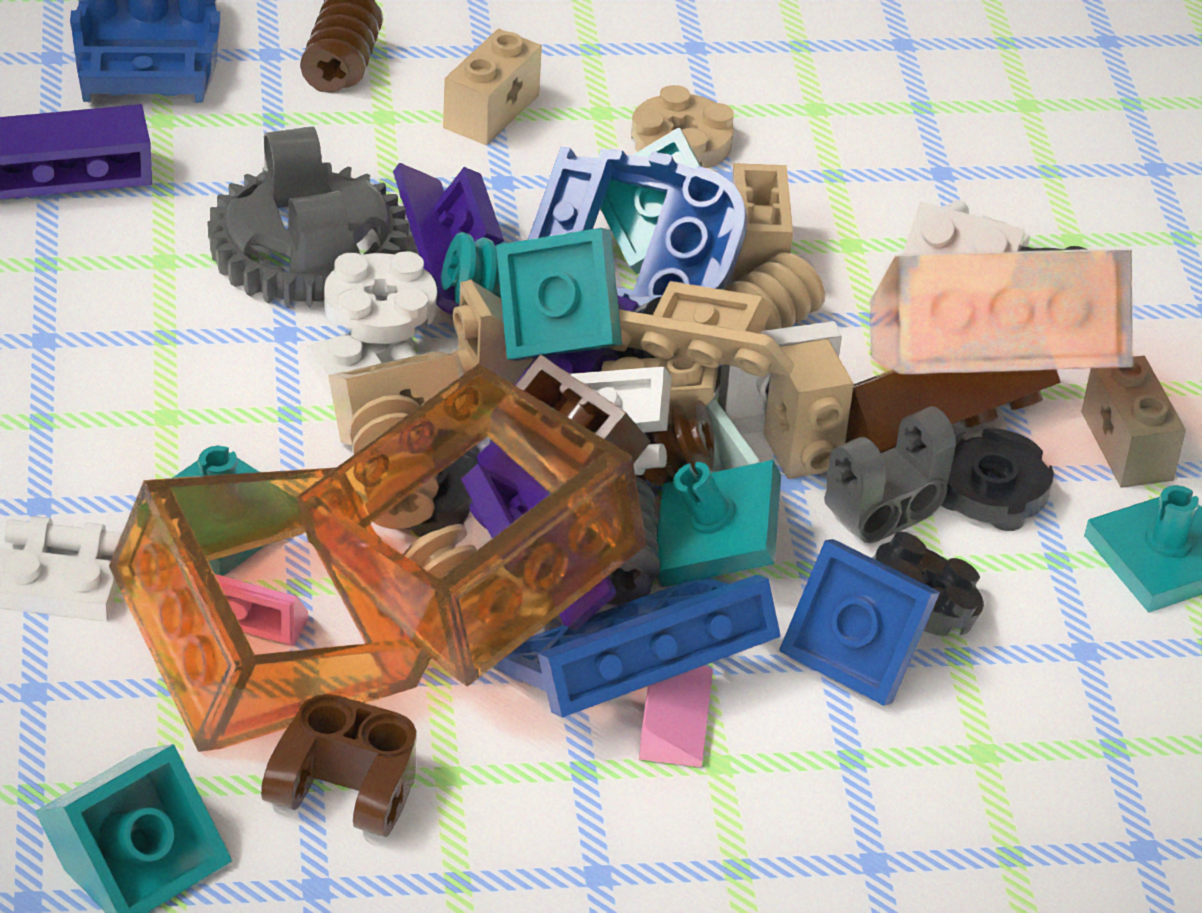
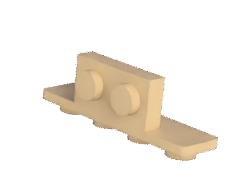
[609,281,794,377]

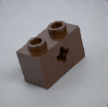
[503,354,651,489]

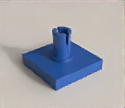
[779,539,940,706]

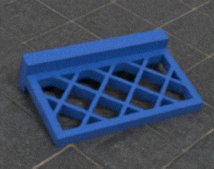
[490,575,781,718]

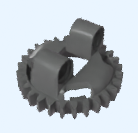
[207,126,408,309]

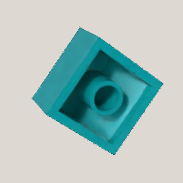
[34,744,233,913]

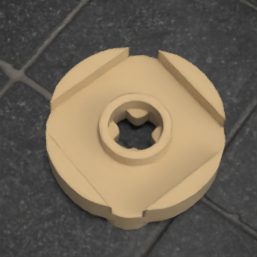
[631,85,734,168]

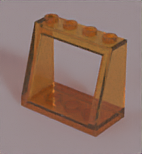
[870,249,1133,374]
[296,363,646,687]
[109,467,438,752]

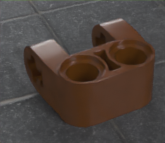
[261,694,417,837]

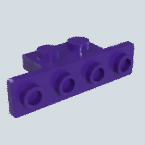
[393,163,504,315]
[461,421,616,630]

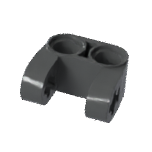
[824,406,956,544]

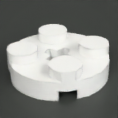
[324,251,437,344]

